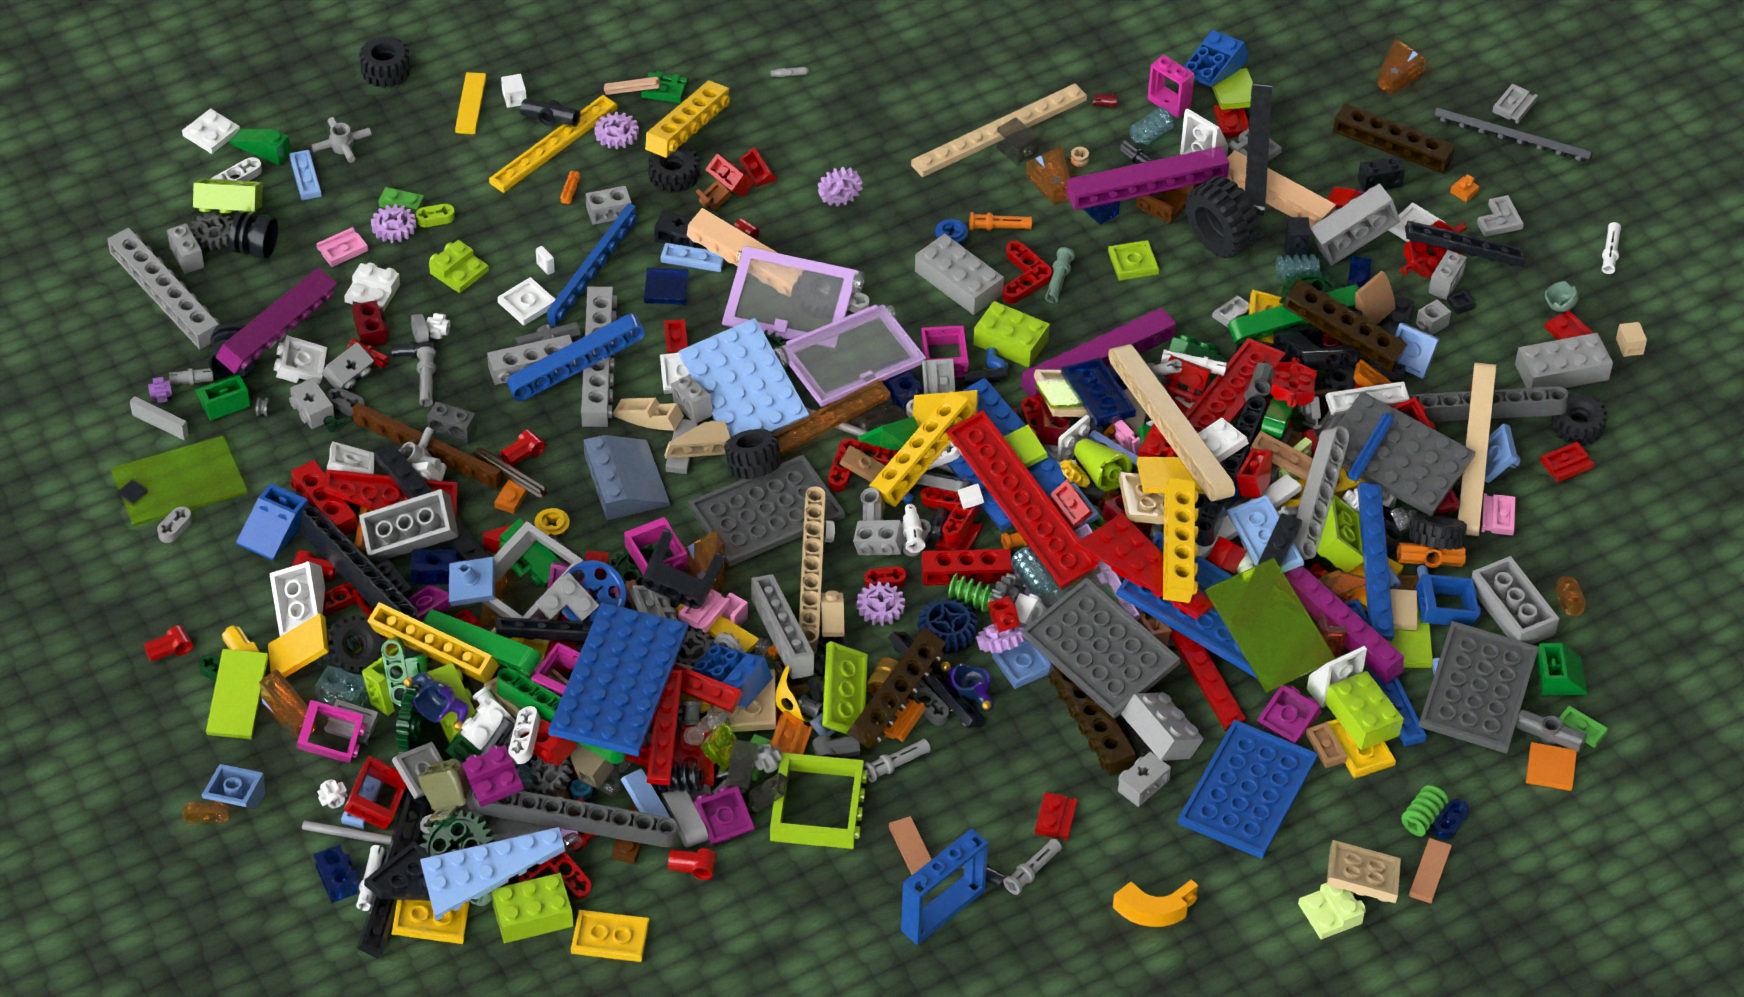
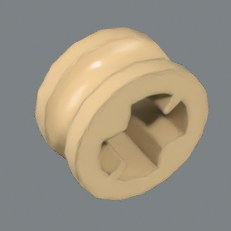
[1071,147,1089,167]

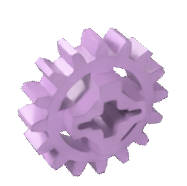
[595,112,639,149]
[818,167,863,207]
[371,204,416,243]
[857,582,905,626]
[976,624,1024,653]

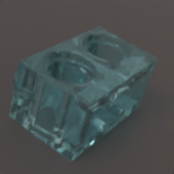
[315,665,369,707]

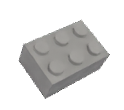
[1121,692,1204,761]

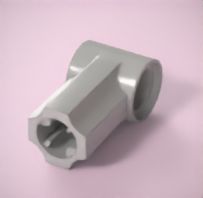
[861,488,885,521]

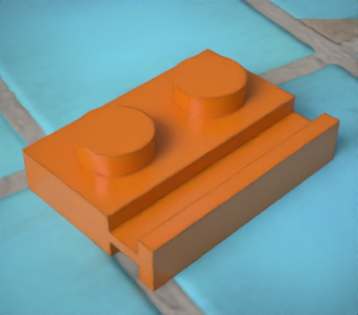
[1353,359,1393,387]
[876,698,926,742]
[770,711,813,755]

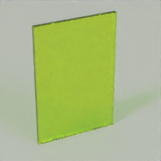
[110,436,247,527]
[1205,558,1336,693]

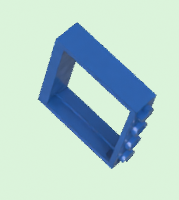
[901,828,988,945]

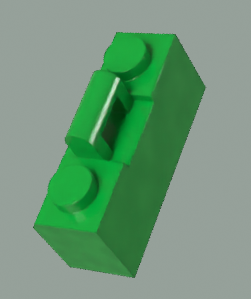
[499,518,561,588]

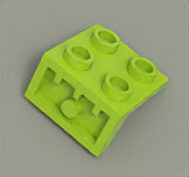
[362,647,402,716]

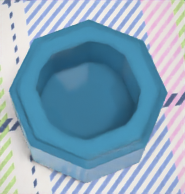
[570,778,593,801]

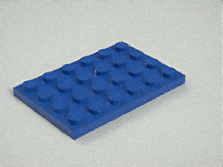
[1177,720,1318,859]

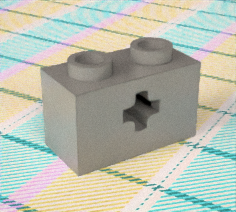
[322,342,374,390]
[289,378,335,429]
[1118,752,1171,807]

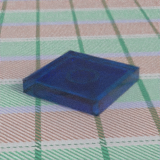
[644,268,689,305]

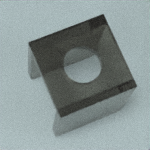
[996,118,1039,167]

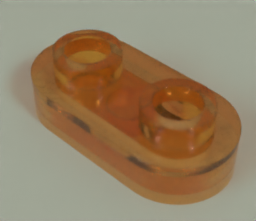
[1555,576,1586,616]
[182,801,229,824]

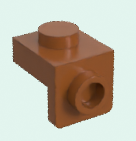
[696,180,732,212]

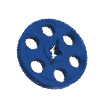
[561,561,626,622]

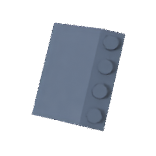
[584,435,670,520]

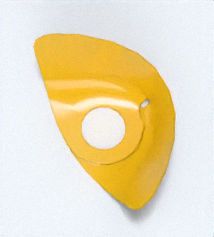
[775,666,811,722]

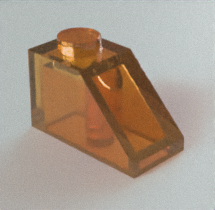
[1319,570,1366,602]

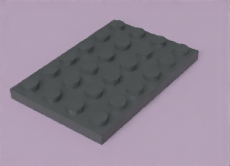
[1336,391,1475,517]
[688,455,845,567]
[1021,578,1180,718]
[1418,621,1539,754]

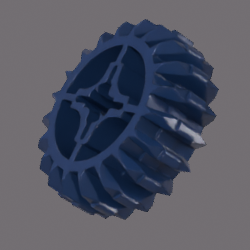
[917,597,978,653]

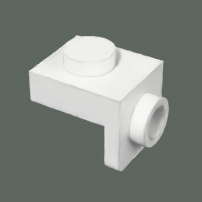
[411,462,447,481]

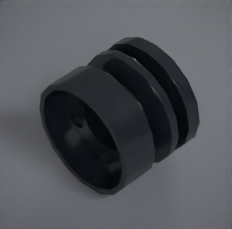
[229,210,279,259]
[209,323,254,378]

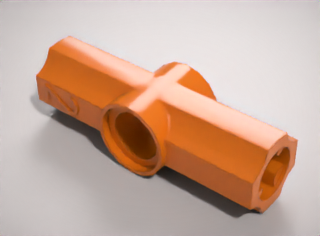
[1396,543,1466,568]

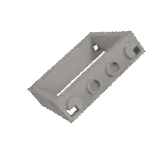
[482,522,584,619]

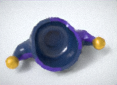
[941,662,994,712]
[403,672,469,731]

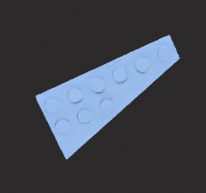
[420,827,565,921]

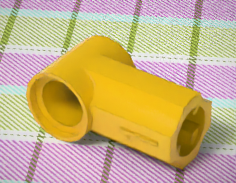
[222,626,259,652]

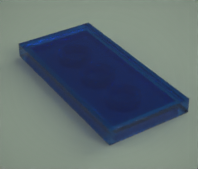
[1061,358,1137,427]

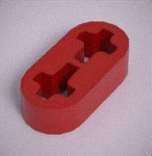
[864,566,906,589]

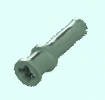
[1045,247,1075,303]

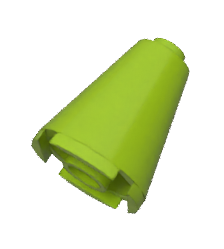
[1074,438,1132,492]

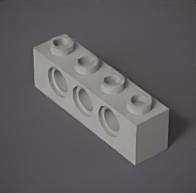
[487,335,572,385]

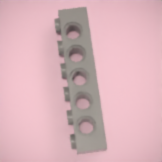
[751,574,814,679]

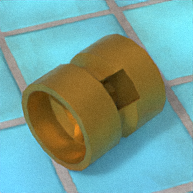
[867,658,898,696]

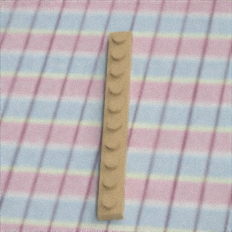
[911,84,1087,178]

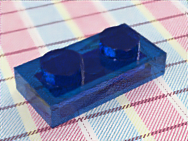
[1348,256,1372,288]

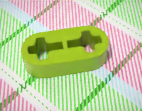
[416,204,455,227]

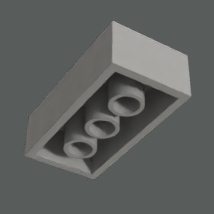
[1310,183,1401,266]
[915,234,1004,315]
[1515,333,1613,388]
[359,489,459,563]
[1472,556,1559,645]

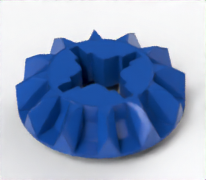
[935,219,968,243]

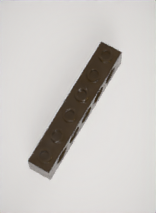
[1333,103,1455,174]
[1283,279,1407,372]
[847,627,946,749]
[1048,662,1136,776]

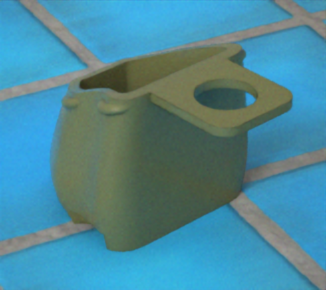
[418,758,469,821]

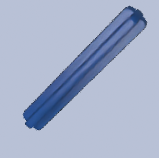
[1348,413,1394,482]

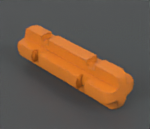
[560,170,580,204]

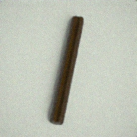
[473,447,548,498]

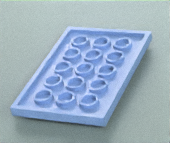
[678,318,810,437]

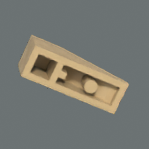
[664,421,731,459]

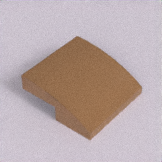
[1355,271,1395,325]

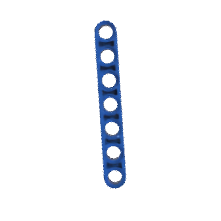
[507,314,645,401]

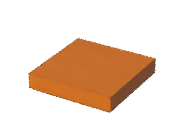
[1526,742,1577,791]

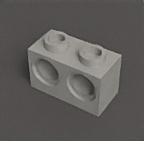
[586,186,632,225]
[167,223,204,274]
[1428,250,1467,300]
[671,375,713,424]
[853,520,904,556]

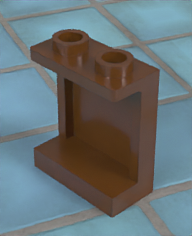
[1136,184,1198,224]

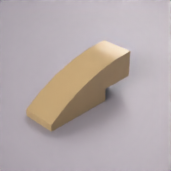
[612,398,684,431]

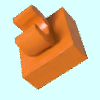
[1450,174,1480,202]

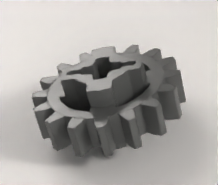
[189,211,233,250]
[988,573,1026,608]
[676,627,714,666]
[523,756,573,796]

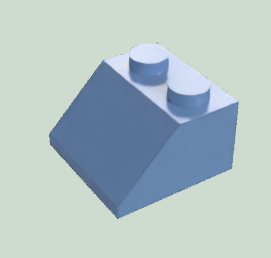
[202,764,265,809]

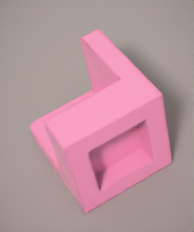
[721,593,748,627]

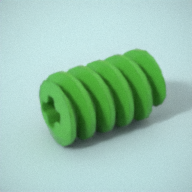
[948,573,996,613]
[1401,785,1448,836]

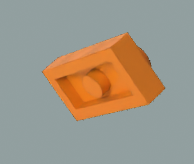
[494,479,529,514]

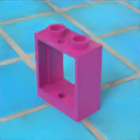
[1148,55,1195,118]
[921,325,969,378]
[624,517,688,576]
[531,642,580,698]
[297,700,367,764]

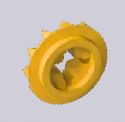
[1060,460,1090,488]
[534,508,570,538]

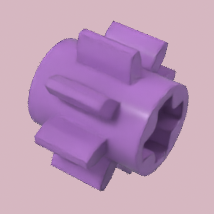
[148,377,172,403]

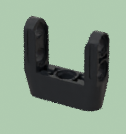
[1273,323,1359,370]
[642,528,726,609]

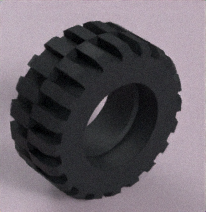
[1185,176,1261,258]

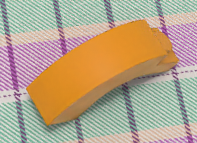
[1113,879,1198,927]

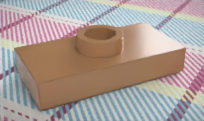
[839,445,885,482]

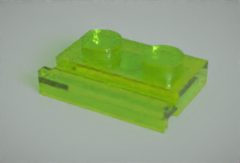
[700,720,743,772]

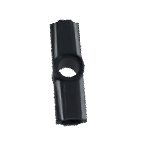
[520,99,581,127]

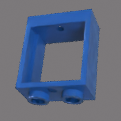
[1415,574,1481,627]

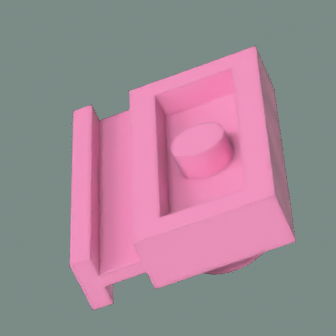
[316,227,368,267]
[1114,420,1141,457]
[1481,493,1515,535]
[678,589,730,633]

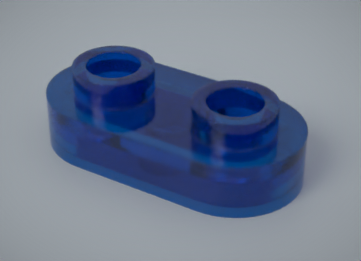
[1433,799,1469,839]

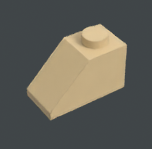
[821,591,844,637]

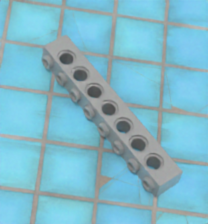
[107,228,221,350]
[581,287,617,427]

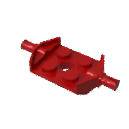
[1400,220,1467,278]
[1270,357,1317,407]

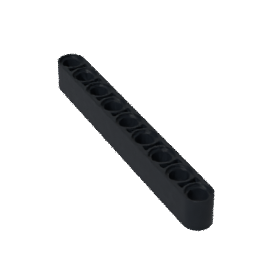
[1245,83,1272,216]
[1195,396,1266,547]
[298,507,417,619]

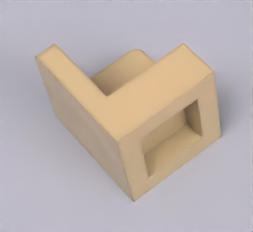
[1616,322,1647,357]

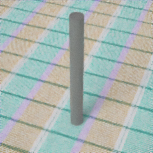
[302,820,392,845]

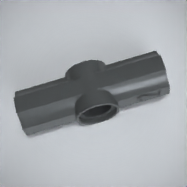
[515,322,581,346]
[1515,709,1587,752]

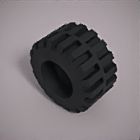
[359,36,411,88]
[724,429,782,479]

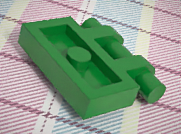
[641,71,688,103]

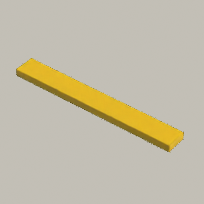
[489,95,617,193]

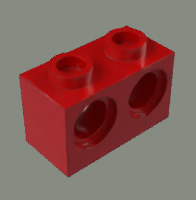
[705,153,755,197]

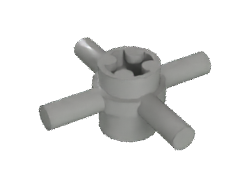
[311,117,372,163]
[398,427,441,467]

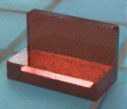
[1312,614,1347,664]

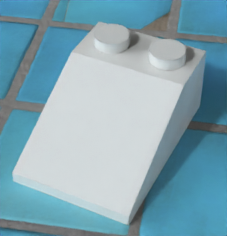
[1180,109,1228,157]
[269,562,325,636]
[1307,646,1367,708]

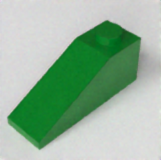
[229,129,291,166]

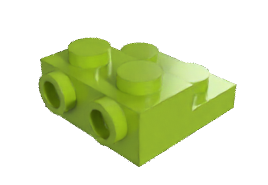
[429,240,489,293]

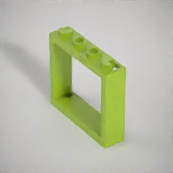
[770,753,868,849]

